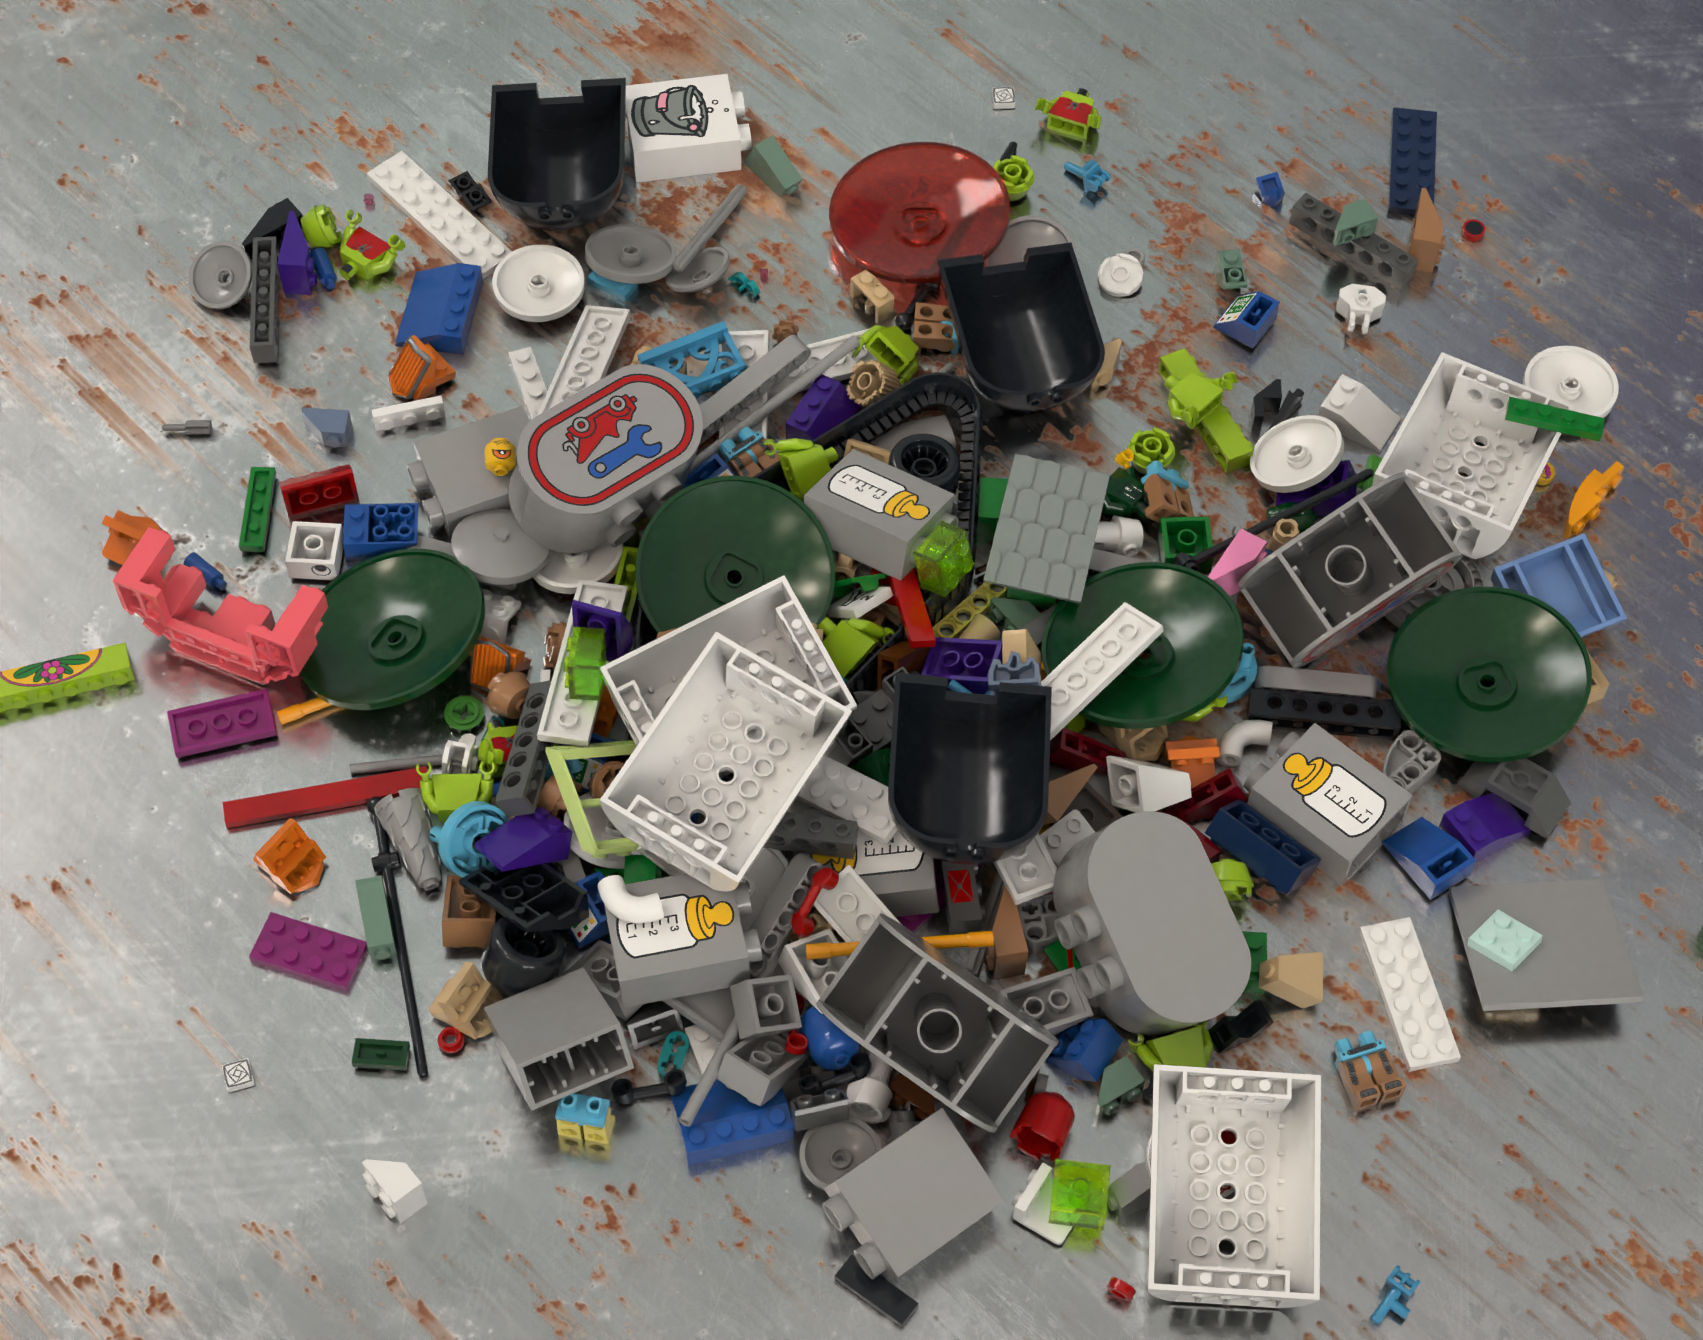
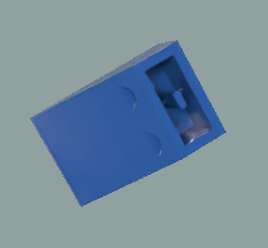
[343,503,418,561]
[1382,817,1476,900]

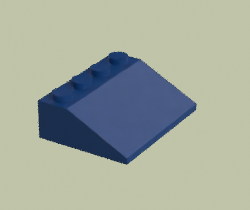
[395,263,483,355]
[670,1079,794,1166]

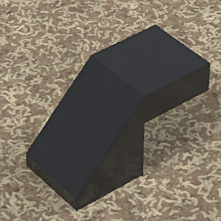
[1251,379,1282,430]
[1208,1001,1274,1053]

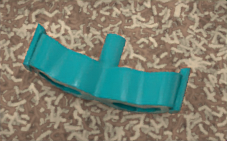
[728,272,760,298]

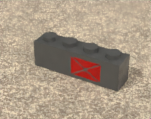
[937,859,986,934]

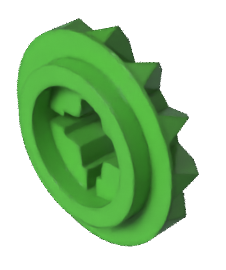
[444,695,484,733]

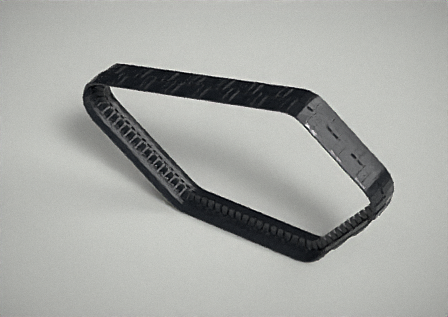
[633,372,983,705]

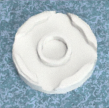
[1098,253,1144,297]

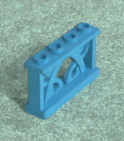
[637,321,747,399]

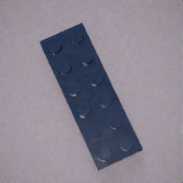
[1388,107,1437,215]

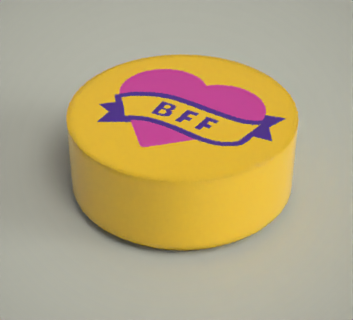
[1536,462,1555,485]

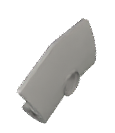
[871,415,957,451]

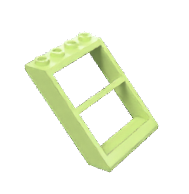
[546,740,640,858]

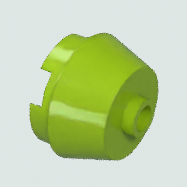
[990,155,1035,201]
[301,204,342,248]
[1128,428,1175,475]
[1211,859,1254,901]

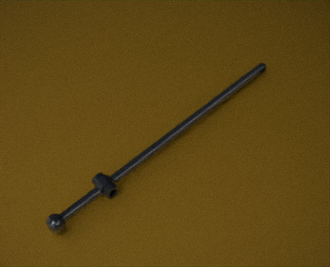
[895,141,1017,330]
[1174,468,1374,572]
[366,796,428,1078]

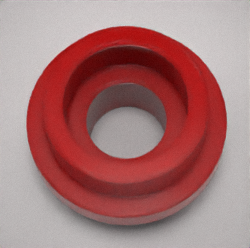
[438,1027,465,1053]

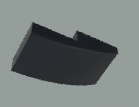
[448,171,491,212]

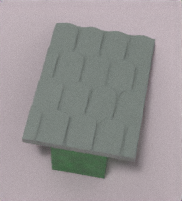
[983,454,1110,609]

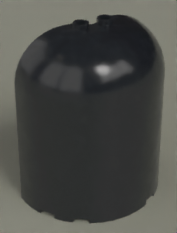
[488,78,626,231]
[937,242,1105,412]
[888,672,1052,864]

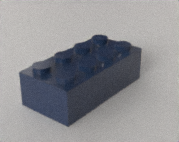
[1205,799,1322,895]

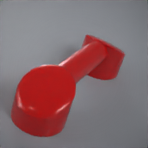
[791,867,839,938]
[784,993,808,1055]

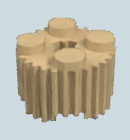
[846,360,900,408]

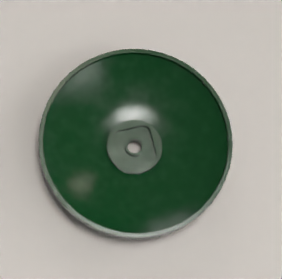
[635,476,835,634]
[299,549,485,710]
[1041,562,1244,729]
[1387,587,1592,762]

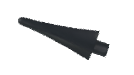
[1268,388,1304,430]

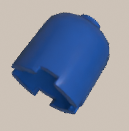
[799,1006,860,1070]

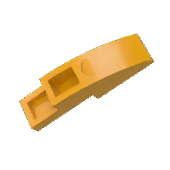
[1563,461,1624,539]

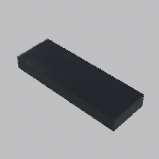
[834,1255,919,1328]

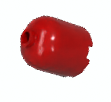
[1010,1091,1075,1161]

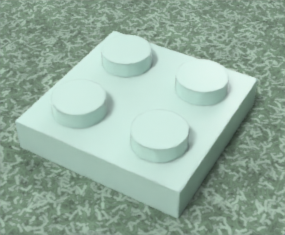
[1467,909,1543,972]

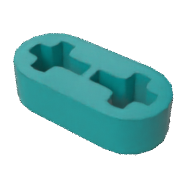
[657,1031,690,1081]

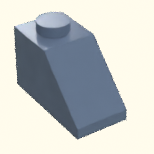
[301,407,352,448]

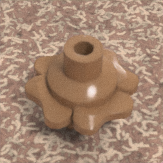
[772,319,799,344]

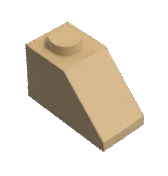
[1090,338,1122,388]

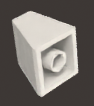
[1106,755,1192,813]

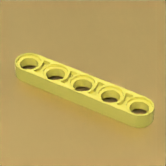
[932,582,1007,638]

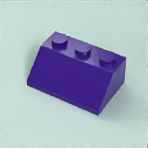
[786,374,861,441]

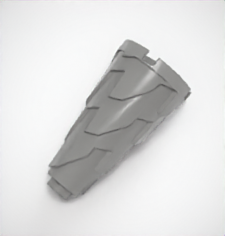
[374,788,442,890]

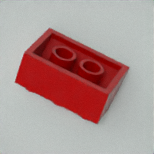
[279,464,359,518]

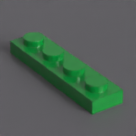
[1505,397,1605,442]
[239,467,276,552]

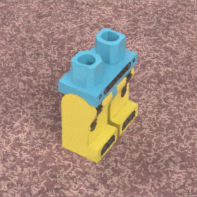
[555,1093,615,1144]

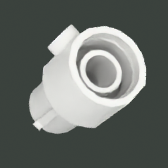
[1093,516,1143,557]
[847,1049,893,1124]

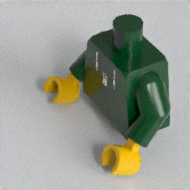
[1102,448,1150,519]

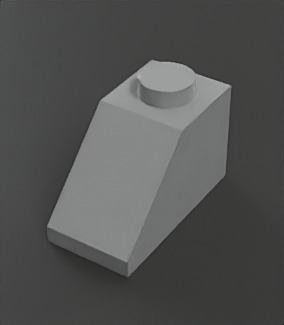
[1106,1162,1151,1219]

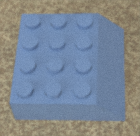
[1491,533,1627,637]

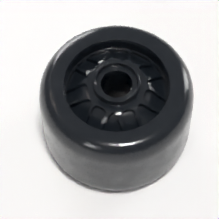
[888,434,961,494]
[480,917,567,996]

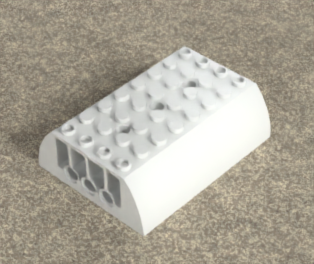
[1373,352,1575,559]
[600,575,857,779]
[600,632,852,891]
[1148,1064,1321,1308]

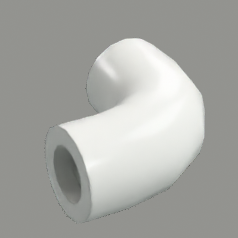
[1217,720,1273,767]
[597,875,664,924]

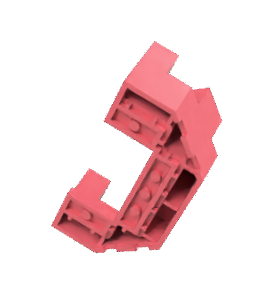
[112,527,328,685]

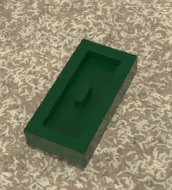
[352,1038,410,1070]

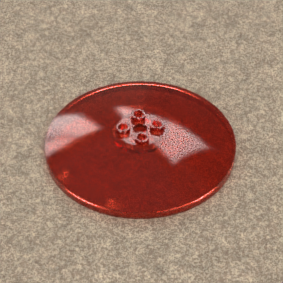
[829,142,1010,284]

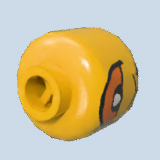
[484,438,516,476]

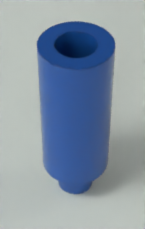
[310,248,337,289]
[184,552,227,590]

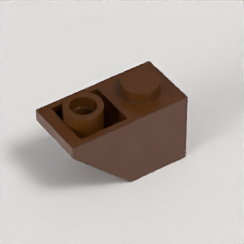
[888,1073,935,1121]

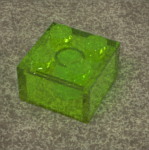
[913,521,974,597]
[563,627,607,701]
[1048,1159,1111,1230]

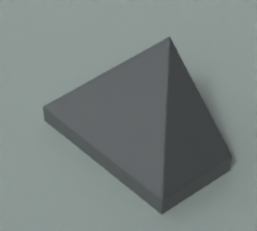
[626,1006,685,1049]

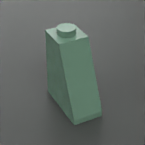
[744,135,803,197]
[355,875,397,960]

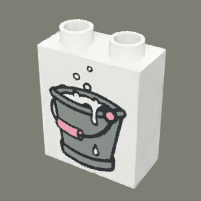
[625,74,752,182]

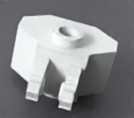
[1336,284,1386,334]
[441,733,480,774]

